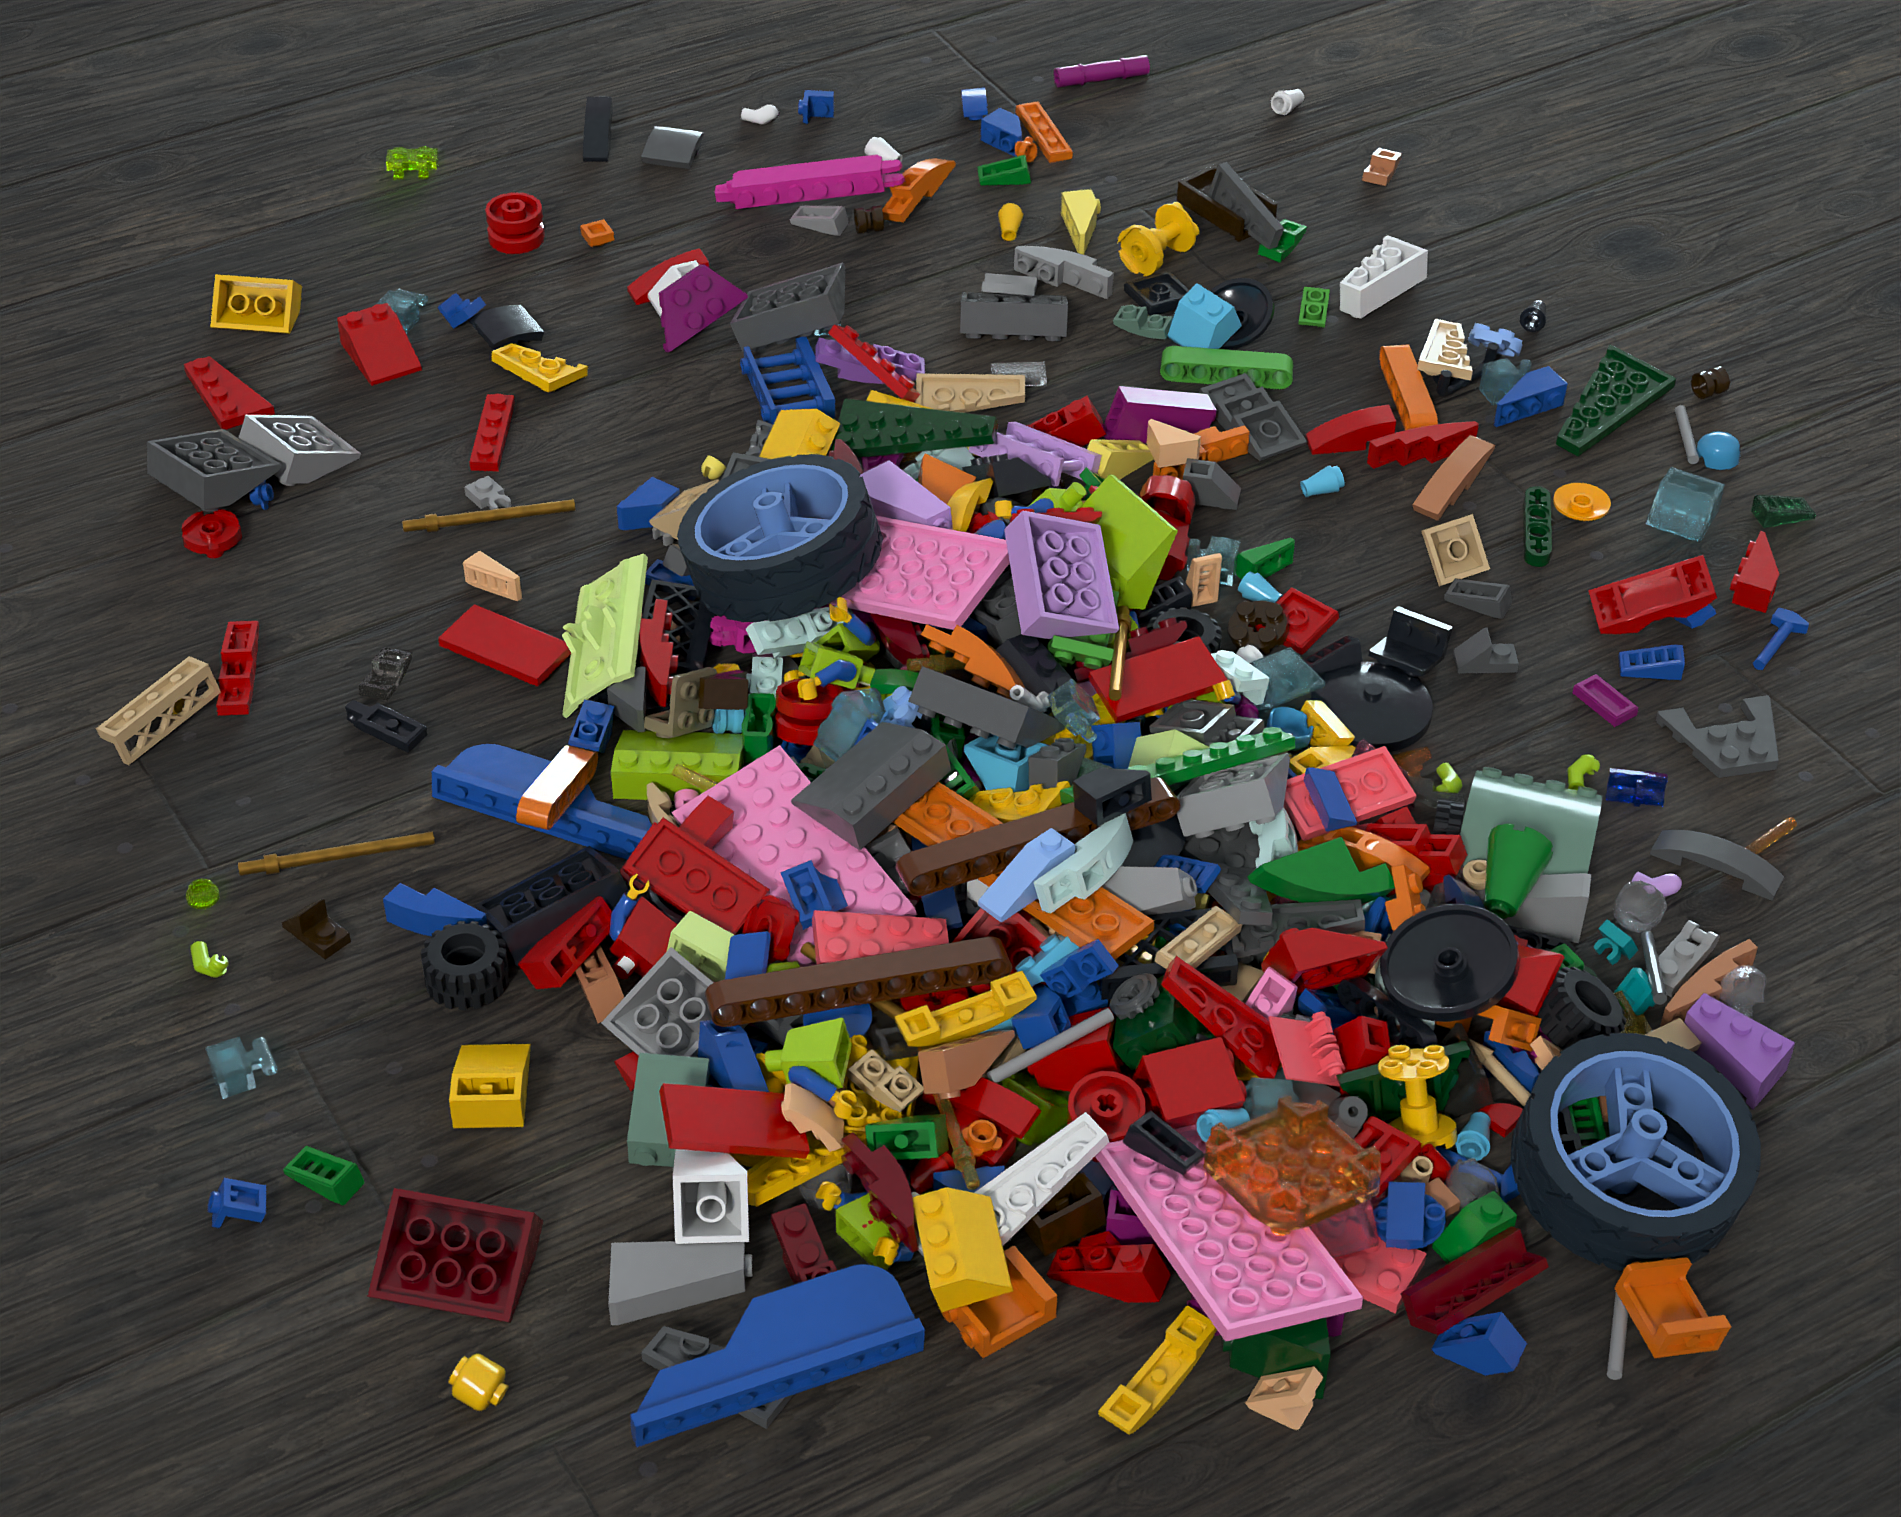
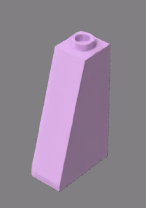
[860,460,953,530]

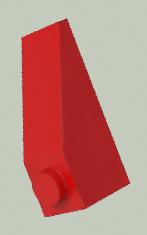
[518,896,612,989]

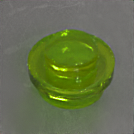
[186,879,220,909]

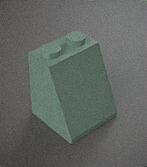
[627,1053,711,1167]

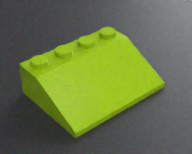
[1080,474,1178,610]
[611,730,744,801]

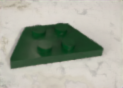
[1336,1041,1470,1124]

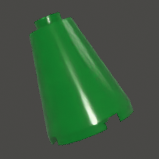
[1484,824,1553,919]

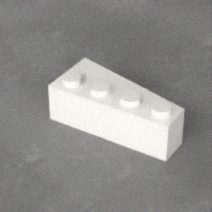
[1340,235,1428,318]

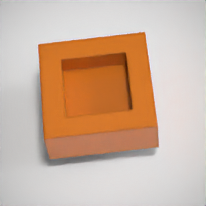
[580,219,614,247]

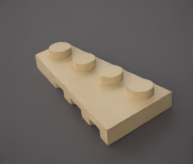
[1417,319,1473,380]
[916,373,1025,413]

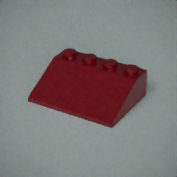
[367,1188,544,1323]

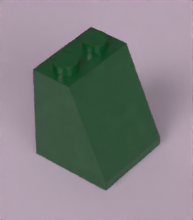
[1113,975,1206,1072]
[1221,1318,1330,1399]

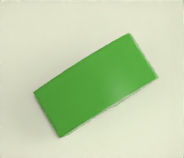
[1299,287,1330,327]

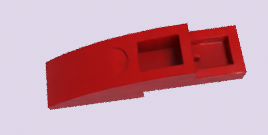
[638,599,678,707]

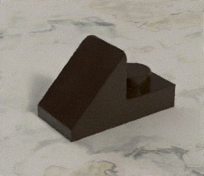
[699,670,749,710]
[282,899,351,960]

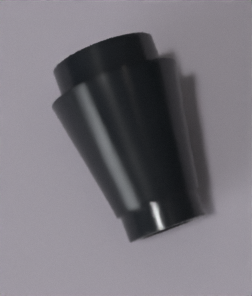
[1520,300,1546,332]

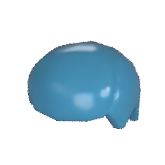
[1697,431,1740,470]
[1266,707,1314,751]

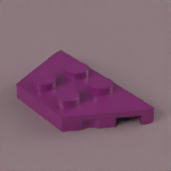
[659,264,748,352]

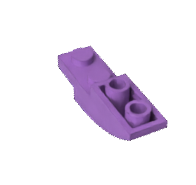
[816,337,925,384]

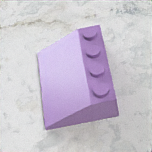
[1004,510,1119,639]

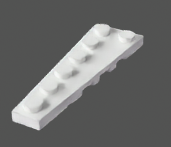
[918,1112,1109,1257]

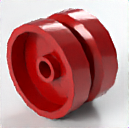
[485,192,545,254]
[775,678,844,746]
[1067,1071,1146,1163]

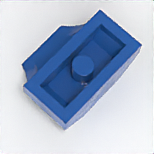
[780,860,848,930]
[1298,988,1357,1035]

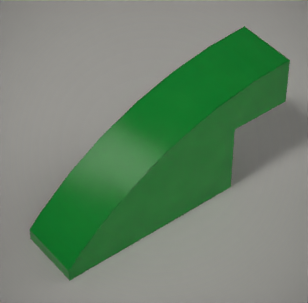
[1247,837,1395,904]

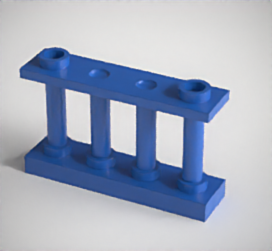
[740,336,835,424]

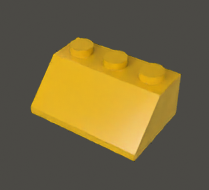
[210,274,302,334]
[758,409,840,459]
[913,1187,1013,1312]

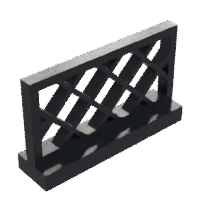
[636,579,717,673]
[1099,907,1238,1000]

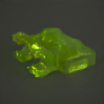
[386,147,438,179]

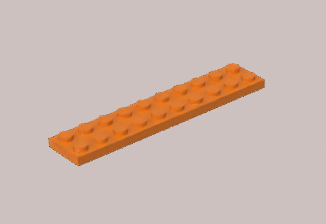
[892,781,1154,960]

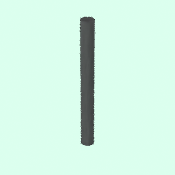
[1640,931,1667,1005]

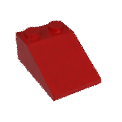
[337,303,422,386]
[952,908,1051,988]
[1261,928,1388,995]

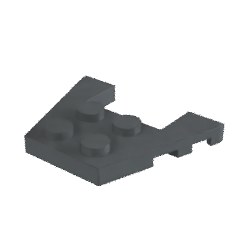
[1656,695,1779,778]

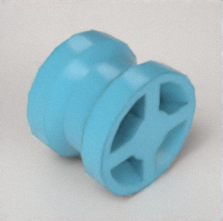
[712,709,744,734]

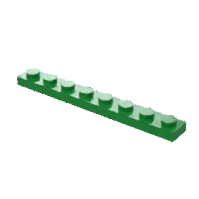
[1060,727,1295,805]

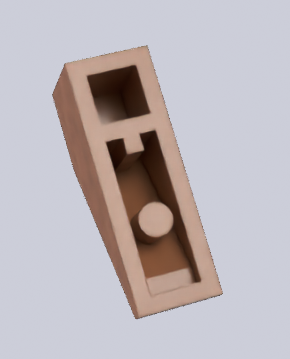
[575,944,624,1023]
[918,1030,1015,1099]

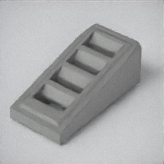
[790,206,849,236]

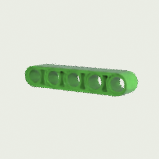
[1160,346,1293,389]

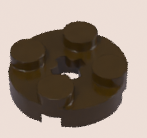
[1228,601,1289,655]

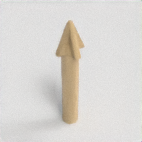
[1468,1039,1530,1106]

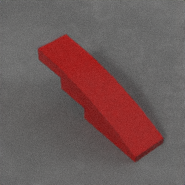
[1367,421,1479,469]
[216,621,259,716]

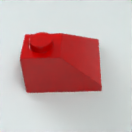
[1495,945,1565,1016]

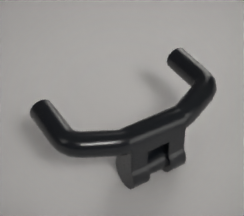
[1433,343,1499,397]

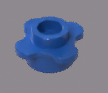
[249,481,273,510]

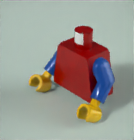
[609,874,677,980]

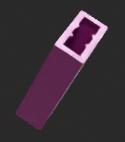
[1104,386,1217,443]

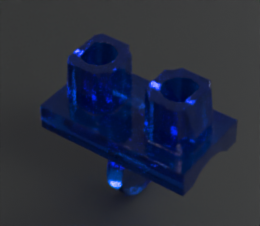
[1605,768,1668,807]

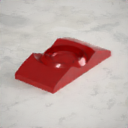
[1588,555,1717,634]

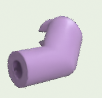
[1631,872,1682,899]

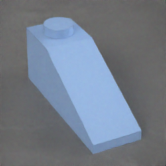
[978,828,1075,923]

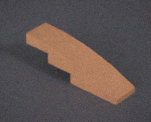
[1413,435,1495,521]
[1660,939,1758,1027]

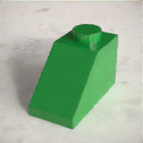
[865,1114,949,1160]
[1432,1191,1517,1264]

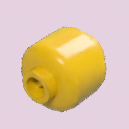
[449,1354,509,1411]

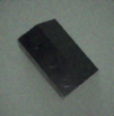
[962,453,1051,499]
[988,634,1085,721]

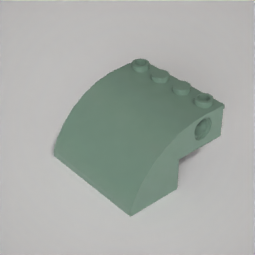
[1460,767,1603,875]

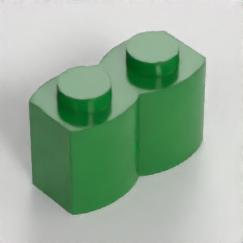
[742,693,776,763]

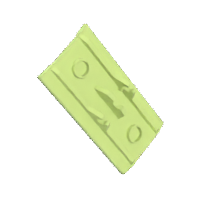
[562,554,648,719]

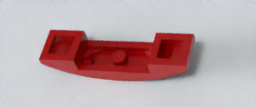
[918,1077,1041,1139]

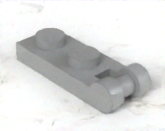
[1645,920,1720,997]

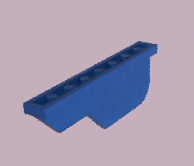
[432,744,652,860]
[630,1264,925,1447]

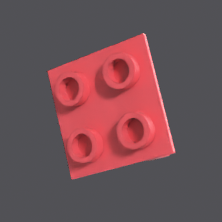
[1268,1012,1345,1086]

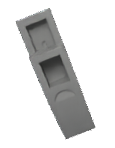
[1014,246,1114,299]

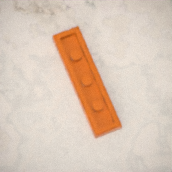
[1016,101,1073,163]

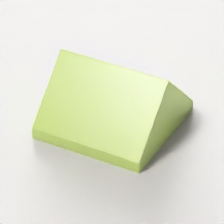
[1128,729,1209,768]

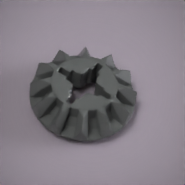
[1110,973,1161,1020]

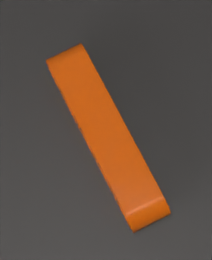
[1379,345,1438,430]
[516,745,598,830]

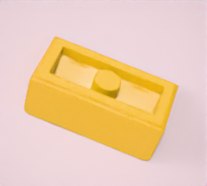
[1300,700,1355,747]

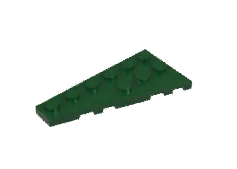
[1556,344,1676,456]
[830,398,998,458]

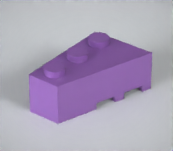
[1684,993,1795,1110]

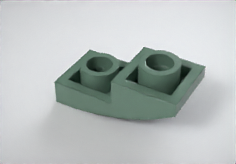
[1113,305,1173,339]

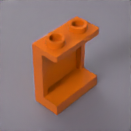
[1435,1005,1541,1052]
[940,1246,1057,1358]
[1614,1257,1731,1358]

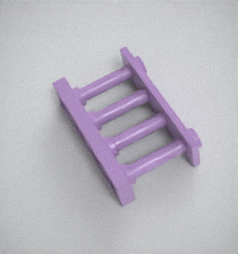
[969,421,1102,486]

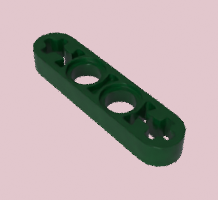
[1523,486,1552,567]

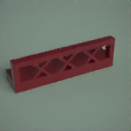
[1401,1226,1549,1335]

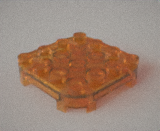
[1204,1095,1382,1236]

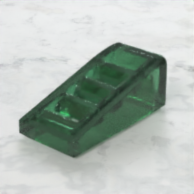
[1751,495,1816,528]

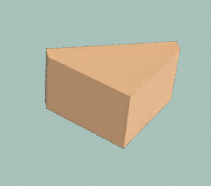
[1147,419,1201,468]

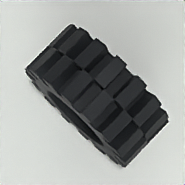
[1433,799,1464,835]

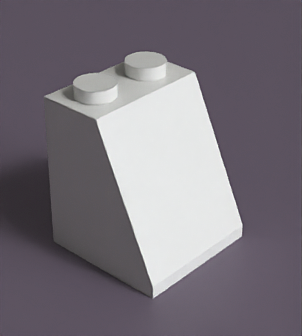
[673,1149,749,1244]

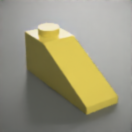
[1061,189,1101,255]
[1087,439,1154,480]

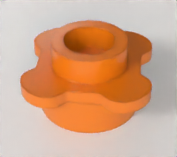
[1015,136,1037,162]
[961,1120,1002,1157]

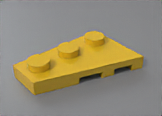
[492,343,588,393]
[968,781,1071,823]

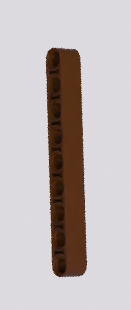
[896,777,1180,896]
[705,937,1012,1027]

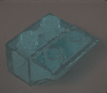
[1646,467,1725,542]
[1249,647,1325,711]
[813,688,886,762]

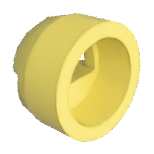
[701,455,726,480]

